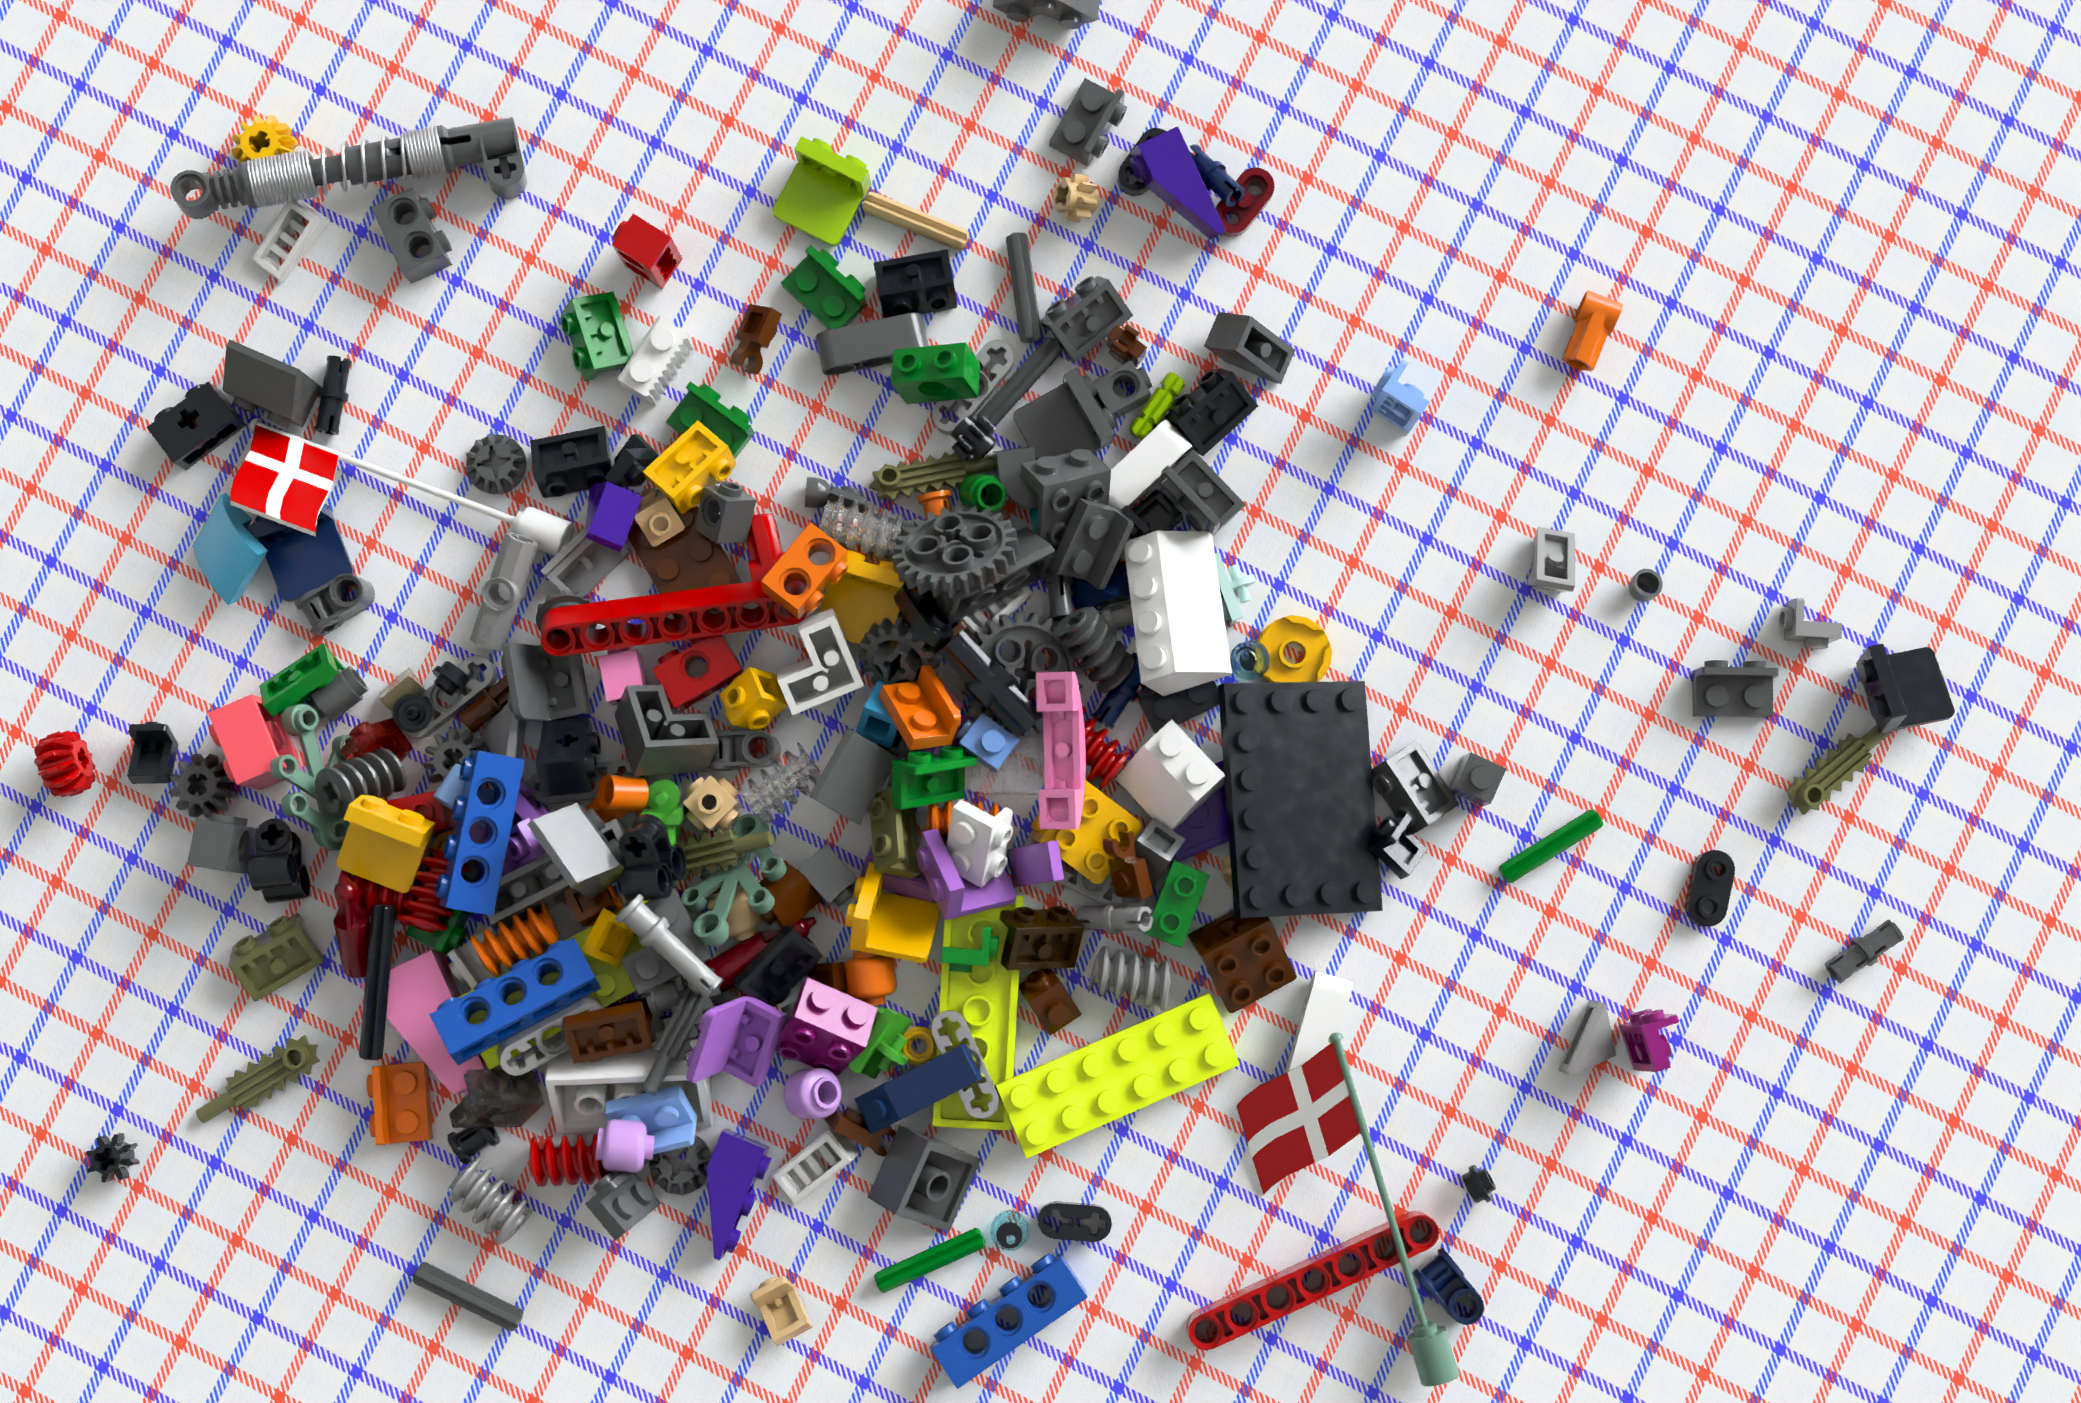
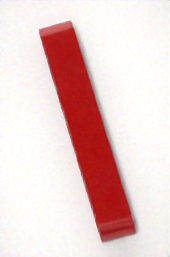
[540,580,808,656]
[1186,1211,1439,1350]

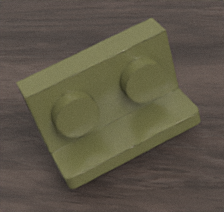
[228,913,323,1002]

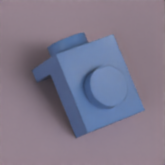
[956,713,1020,773]

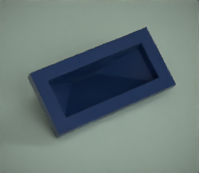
[1071,561,1130,609]

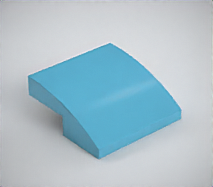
[192,493,268,605]

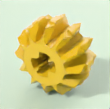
[231,115,299,165]

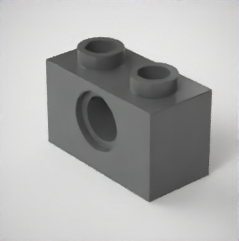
[187,813,258,874]

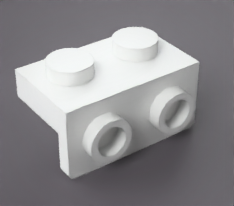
[946,800,1013,888]

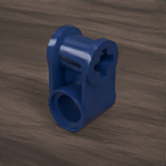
[1412,1247,1484,1325]

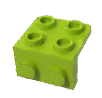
[772,136,871,246]

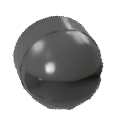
[805,477,831,508]
[1628,569,1663,602]

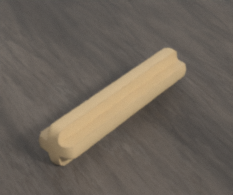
[862,192,969,251]

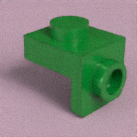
[941,926,999,973]

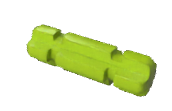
[1129,372,1185,440]

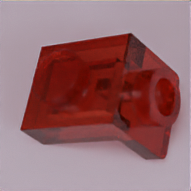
[340,718,412,762]

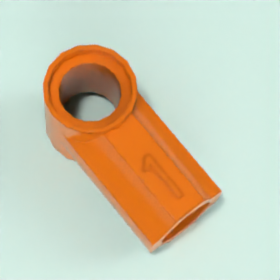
[1562,290,1623,372]
[585,774,649,823]

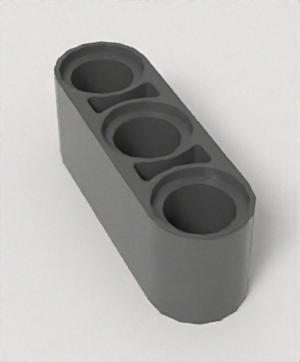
[815,313,929,375]

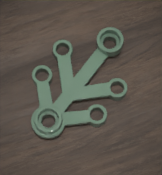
[270,704,359,851]
[681,814,787,947]

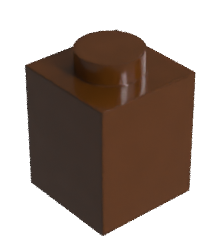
[758,860,821,928]

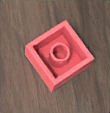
[208,694,303,790]

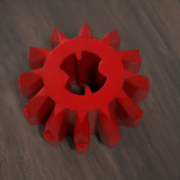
[34,731,96,797]

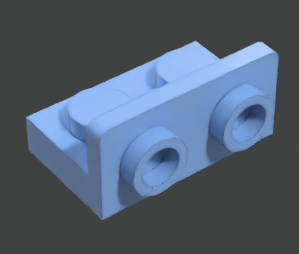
[1370,359,1429,434]
[605,1085,697,1154]

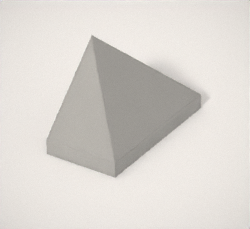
[479,703,527,759]
[1558,1000,1616,1075]

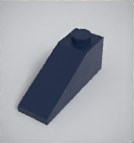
[854,1043,982,1134]

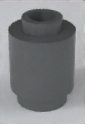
[308,666,369,721]

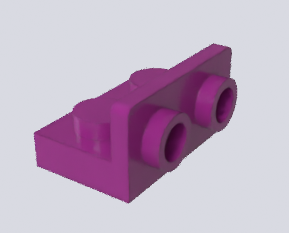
[1619,1009,1679,1072]

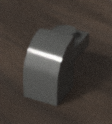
[993,447,1039,509]

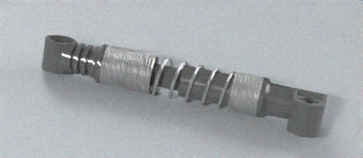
[170,117,527,219]

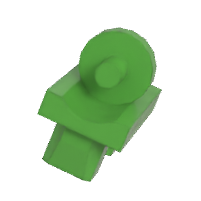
[640,779,689,845]
[848,1005,913,1079]

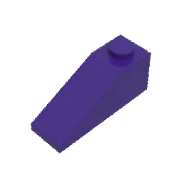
[1130,126,1226,240]

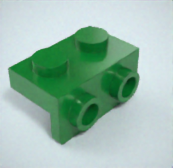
[892,746,977,809]

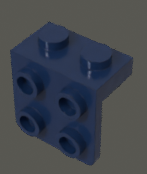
[245,503,354,602]

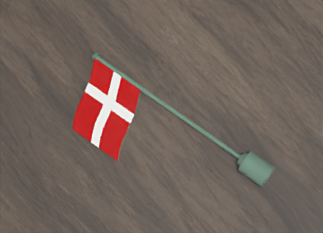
[1236,1032,1460,1387]

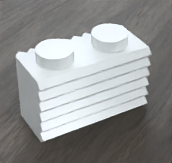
[617,316,694,406]

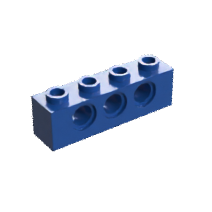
[435,750,525,916]
[429,938,601,1065]
[930,1253,1088,1389]

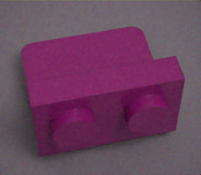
[775,977,878,1076]

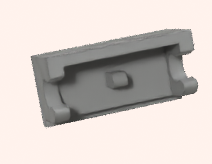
[540,527,631,598]

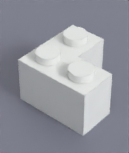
[776,608,864,716]

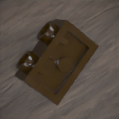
[999,906,1085,970]

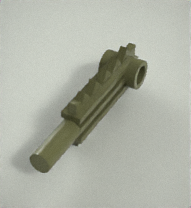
[869,452,995,502]
[1786,725,1893,815]
[673,828,775,884]
[196,1035,320,1123]

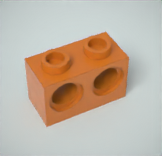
[761,522,849,619]

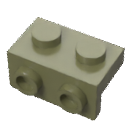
[869,786,920,879]

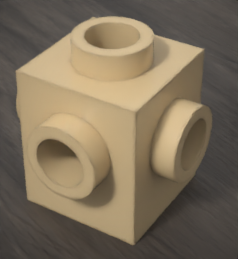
[683,775,743,832]

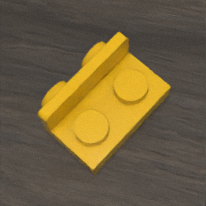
[642,420,736,515]

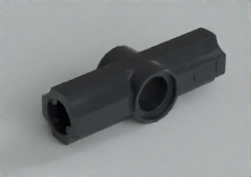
[938,630,1042,738]

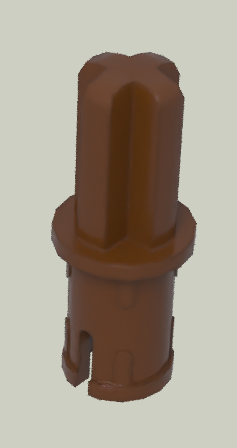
[458,675,510,733]

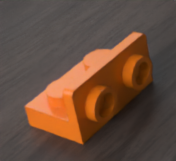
[879,665,961,750]
[367,1061,433,1146]

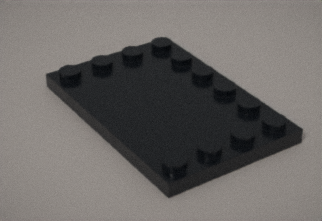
[1218,681,1383,919]

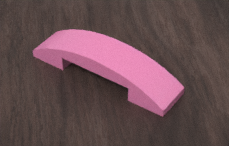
[1036,672,1086,829]

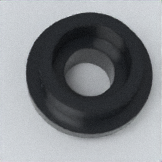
[432,661,470,696]
[392,694,433,733]
[1462,1165,1496,1203]

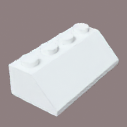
[1124,530,1232,696]
[545,1040,713,1133]

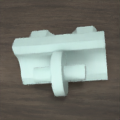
[1215,553,1256,626]

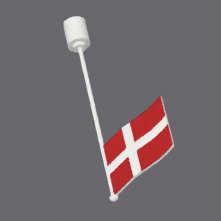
[230,418,574,556]

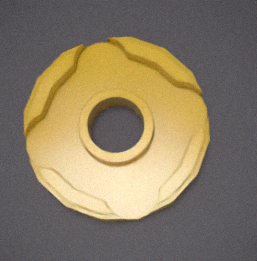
[1256,615,1332,683]

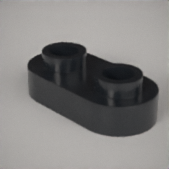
[894,583,954,649]
[1685,850,1735,927]

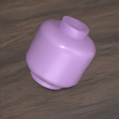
[784,1068,842,1119]
[596,1119,655,1172]

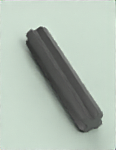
[1006,232,1042,343]
[977,337,1062,426]
[412,1262,524,1331]

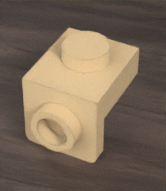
[634,488,685,547]
[750,1276,813,1346]

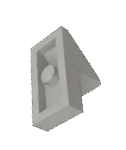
[1527,527,1575,593]

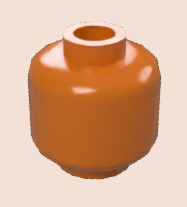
[845,951,897,1006]

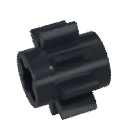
[951,415,998,462]
[86,1133,140,1183]

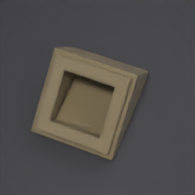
[379,668,426,711]

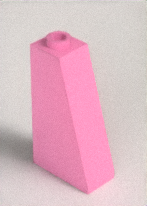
[360,950,497,1098]

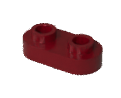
[1216,167,1275,237]

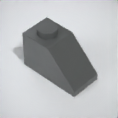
[1204,312,1295,384]

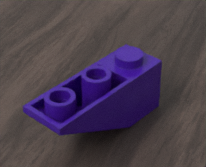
[707,1129,772,1261]

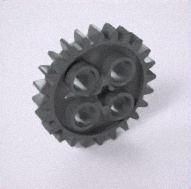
[892,505,1019,598]
[959,611,1084,736]

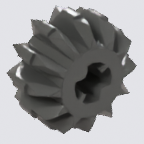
[423,728,486,783]
[168,754,238,818]

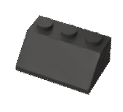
[930,527,1055,624]

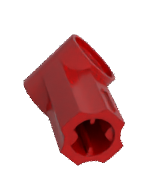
[746,513,785,581]

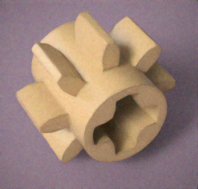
[1053,173,1100,222]

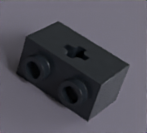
[146,382,247,470]
[535,717,601,797]

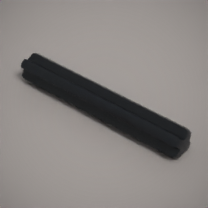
[359,904,395,1060]

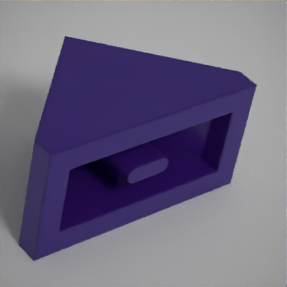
[585,482,642,552]

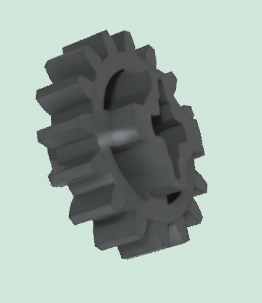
[858,617,943,684]

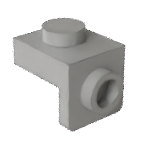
[1779,598,1842,649]

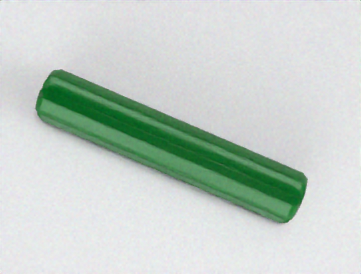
[1499,809,1603,883]
[874,1228,985,1293]

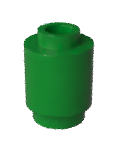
[958,473,1006,513]

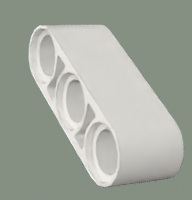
[1108,419,1193,512]
[1285,971,1353,1073]

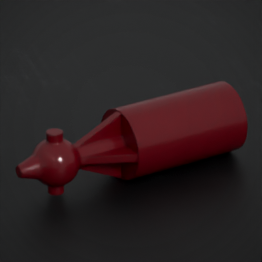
[333,874,370,978]
[706,917,817,992]

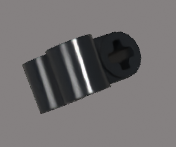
[619,814,687,902]
[248,819,310,904]

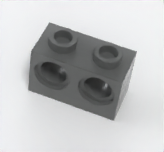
[371,188,452,284]

